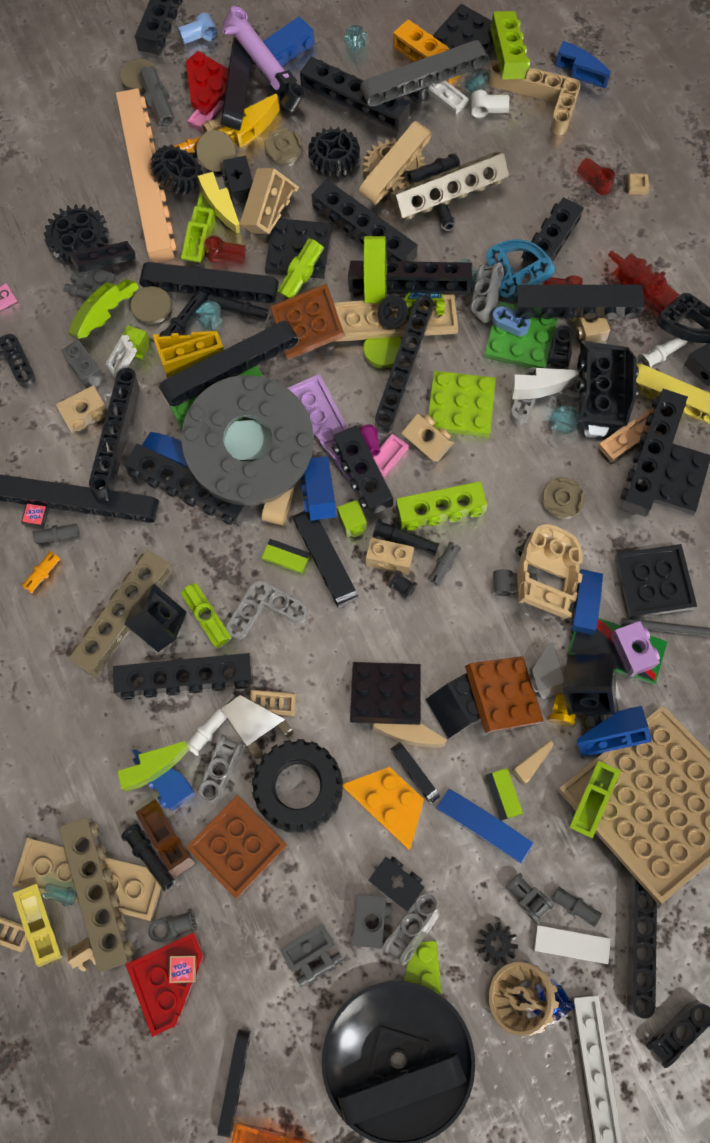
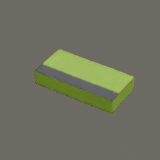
[262,539,311,575]
[485,768,523,821]

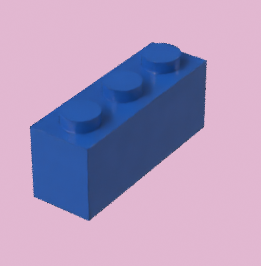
[263,16,315,67]
[301,456,337,521]

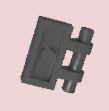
[64,268,116,299]
[280,923,344,988]

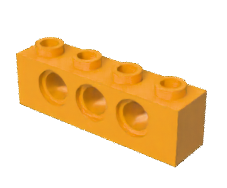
[393,19,461,84]

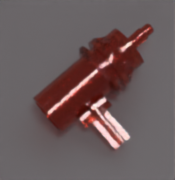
[608,251,680,315]

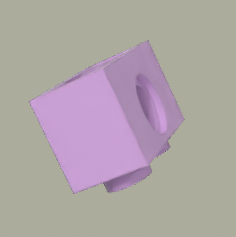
[611,621,660,677]

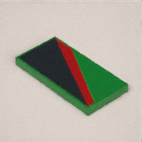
[567,618,668,685]

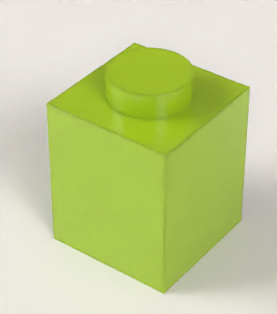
[337,500,367,537]

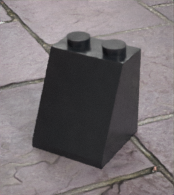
[563,653,617,715]

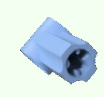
[178,13,218,44]

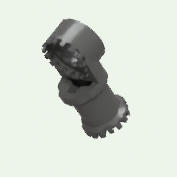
[148,908,197,943]

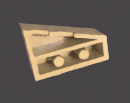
[239,168,299,234]

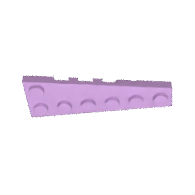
[288,374,366,481]

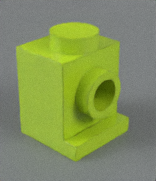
[123,325,151,361]

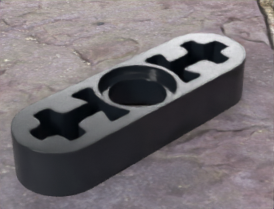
[390,742,440,804]

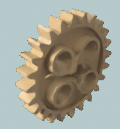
[362,138,426,196]

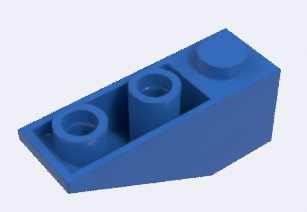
[132,749,197,811]

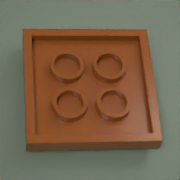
[270,283,346,360]
[465,656,544,733]
[186,795,288,899]

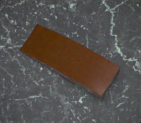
[135,799,196,877]

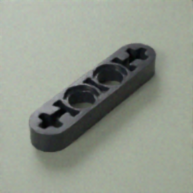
[217,1029,251,1138]

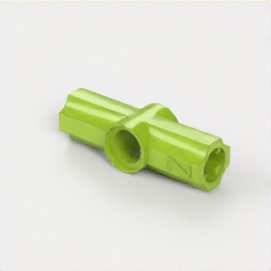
[278,238,324,299]
[180,583,232,649]

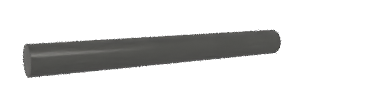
[620,618,710,637]

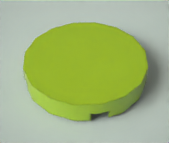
[363,337,402,369]

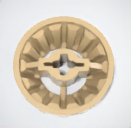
[489,962,559,1036]

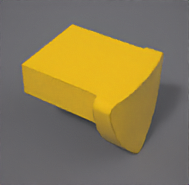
[547,693,576,727]

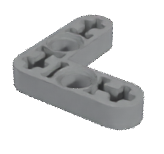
[510,367,579,424]
[227,581,308,640]

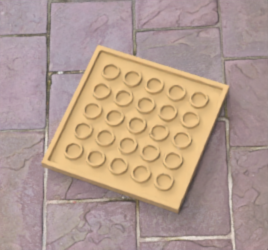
[558,706,710,905]

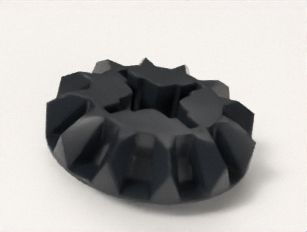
[377,295,410,330]

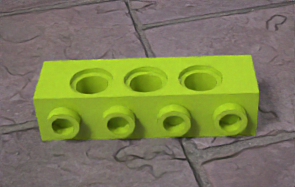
[490,11,530,80]
[396,481,487,531]

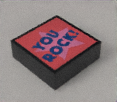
[21,503,49,528]

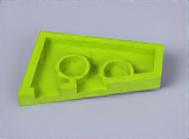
[404,941,442,995]

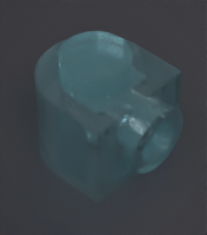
[196,301,223,331]
[551,406,578,434]

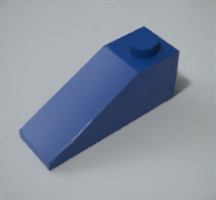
[577,706,652,757]

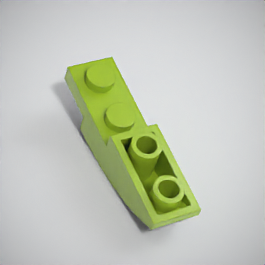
[68,279,139,339]

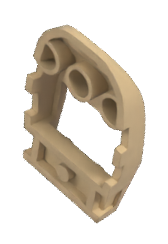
[517,524,583,620]

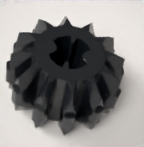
[476,922,518,966]

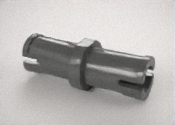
[33,523,80,544]
[428,542,461,586]
[551,886,602,927]

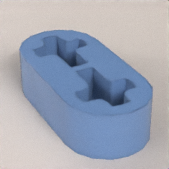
[492,306,530,336]

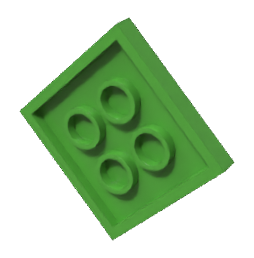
[484,301,558,368]

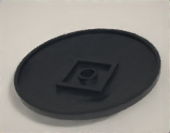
[322,980,475,1143]

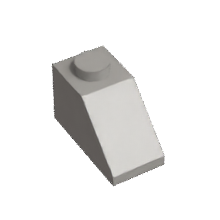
[531,642,564,699]

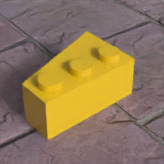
[152,331,224,378]

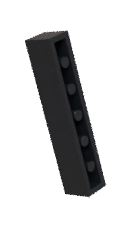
[514,285,644,319]

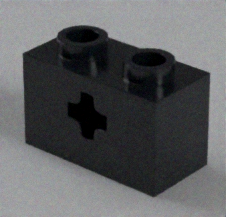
[221,155,253,204]
[368,856,424,912]

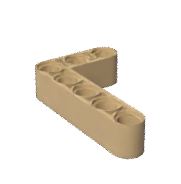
[488,60,580,136]

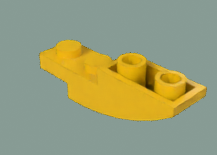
[218,94,279,148]

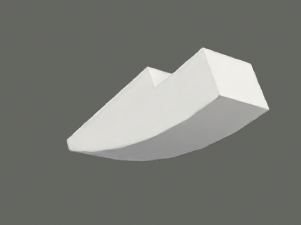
[512,368,579,399]

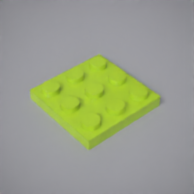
[429,371,496,437]

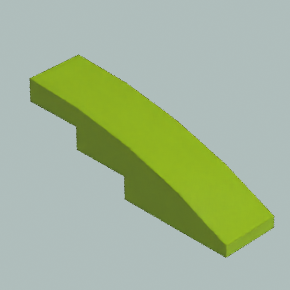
[181,192,216,263]

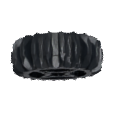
[308,126,360,177]
[149,144,203,196]

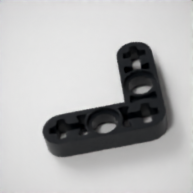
[0,334,36,388]

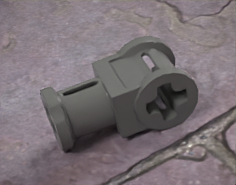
[505,873,555,925]

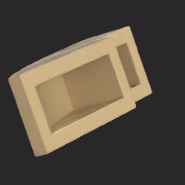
[373,723,447,748]

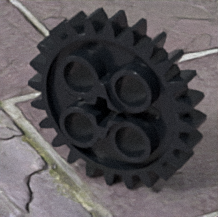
[43,204,110,264]

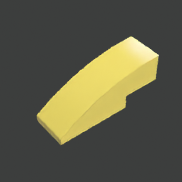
[198,172,240,234]
[13,883,62,967]

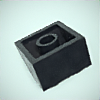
[124,584,187,652]
[426,673,481,739]

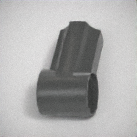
[493,569,538,596]

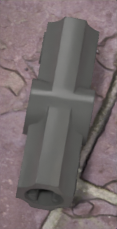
[139,66,175,126]

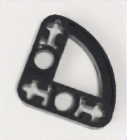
[656,293,710,343]

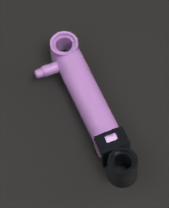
[222,6,305,111]

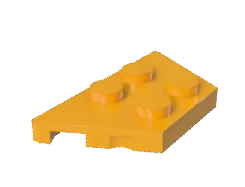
[343,767,424,850]

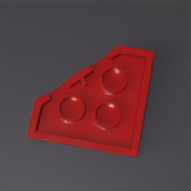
[186,51,228,115]
[125,932,204,1037]

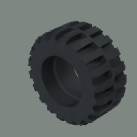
[251,739,343,833]

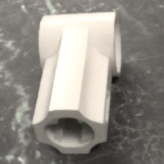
[471,90,509,118]

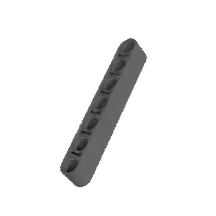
[360,40,489,106]

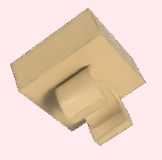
[68,937,96,972]

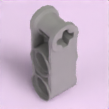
[471,263,504,323]
[199,734,244,804]
[383,893,440,966]

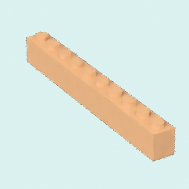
[116,88,177,263]

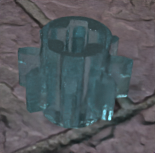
[344,25,367,50]

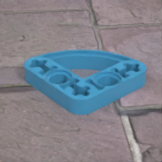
[486,239,555,300]

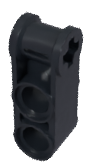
[646,1001,710,1068]

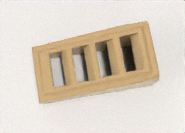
[248,690,296,717]
[512,741,554,786]
[0,915,27,953]

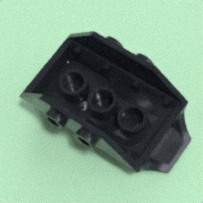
[577,340,639,440]

